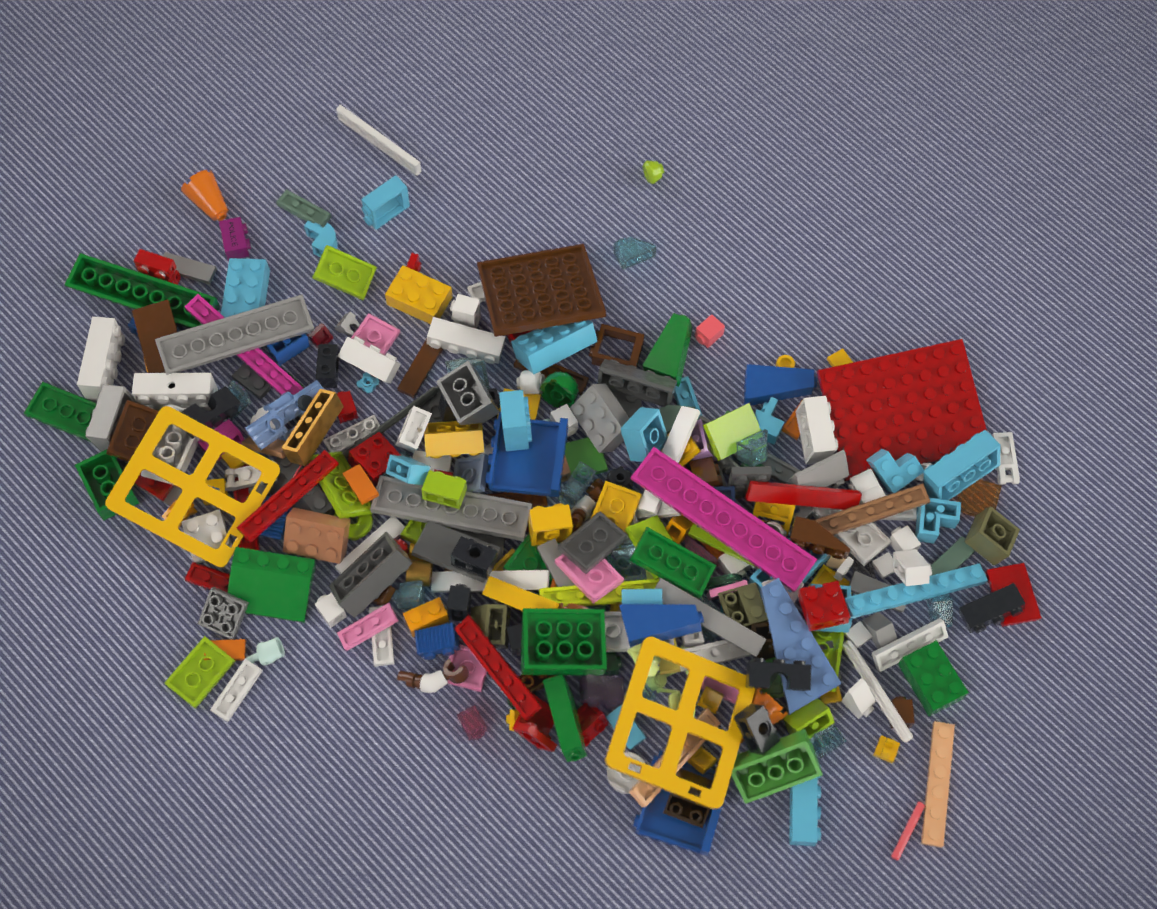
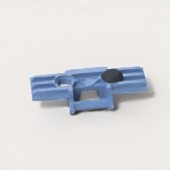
[245,380,323,451]

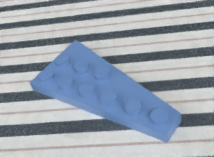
[760,578,842,715]

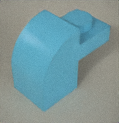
[304,221,338,258]
[755,397,785,445]

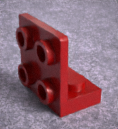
[348,432,401,487]
[512,694,557,752]

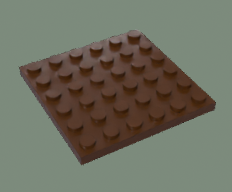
[477,244,606,337]

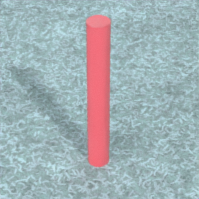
[891,802,925,861]

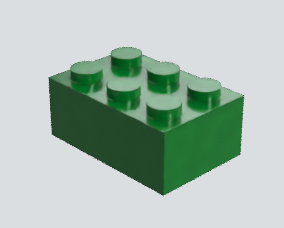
[75,449,139,521]
[898,640,969,717]

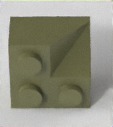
[964,506,1020,566]

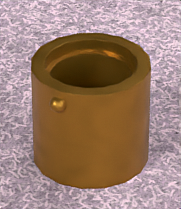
[406,560,433,587]

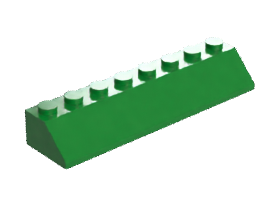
[64,253,220,328]

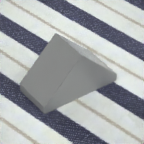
[861,612,897,649]

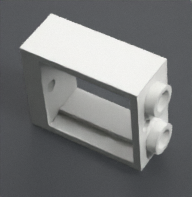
[395,406,432,453]

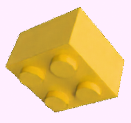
[528,503,573,546]

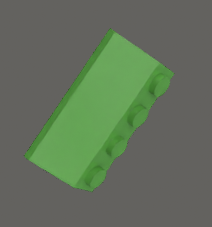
[731,729,823,804]

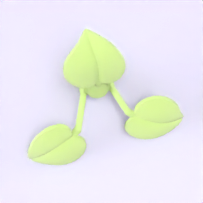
[627,644,696,716]

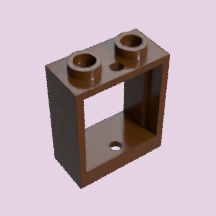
[589,324,645,367]

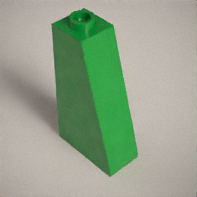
[642,313,693,387]
[543,674,587,762]

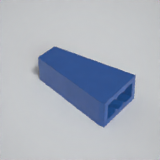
[743,364,818,406]
[619,604,704,648]

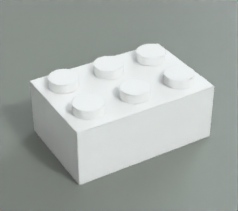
[795,396,838,465]

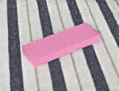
[337,603,399,651]

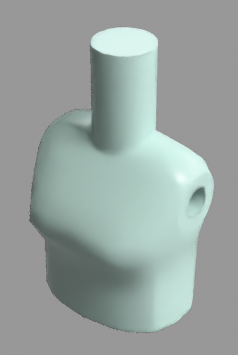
[246,637,285,665]

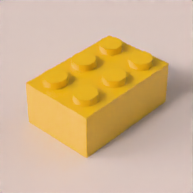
[385,265,453,324]
[424,421,484,459]

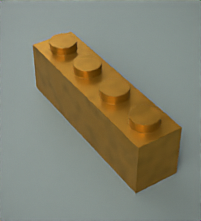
[281,389,344,466]

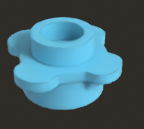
[356,372,379,393]

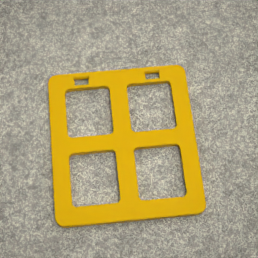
[106,406,280,568]
[605,637,756,809]

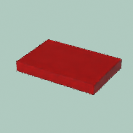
[985,563,1041,627]

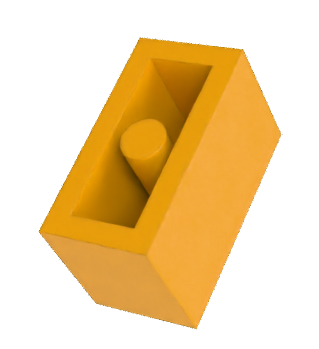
[403,597,449,638]

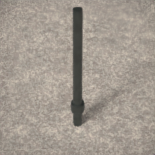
[343,386,438,459]

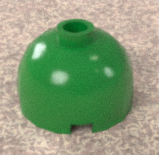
[540,372,579,408]

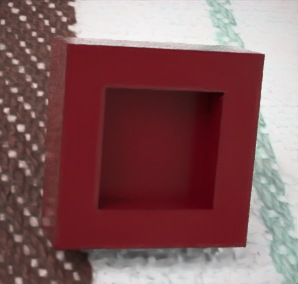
[308,323,333,349]

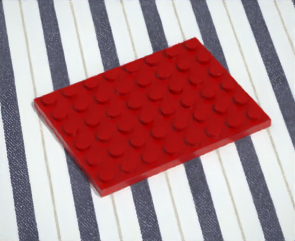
[817,339,987,482]

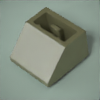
[718,582,768,629]
[470,604,511,649]

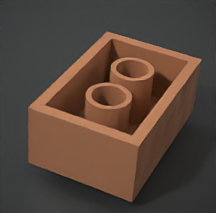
[283,507,351,564]

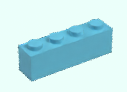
[789,766,821,846]

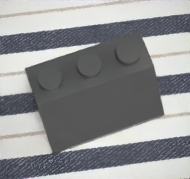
[436,361,500,425]

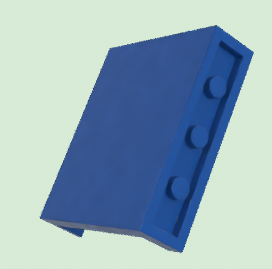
[486,412,569,497]
[633,750,722,856]

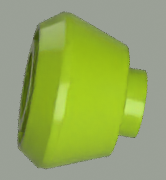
[643,160,664,184]

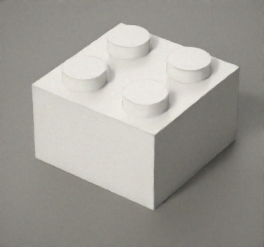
[181,509,232,564]

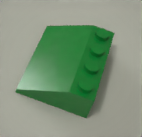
[227,547,316,623]
[521,608,607,675]

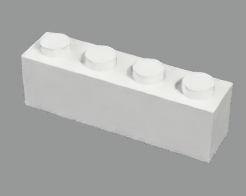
[427,317,505,364]

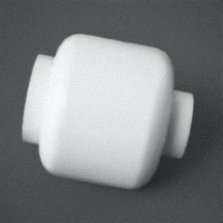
[516,370,545,394]

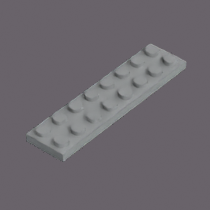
[155,294,315,375]
[370,475,532,541]

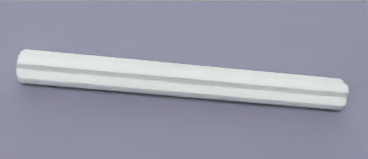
[843,640,913,743]

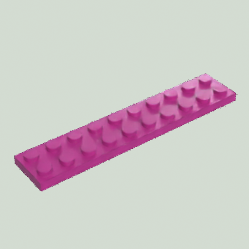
[631,447,817,592]

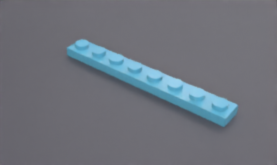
[844,563,988,619]

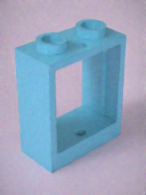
[361,175,410,230]

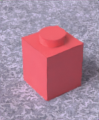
[695,314,725,348]

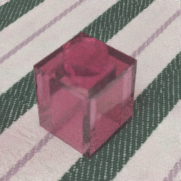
[457,705,487,740]

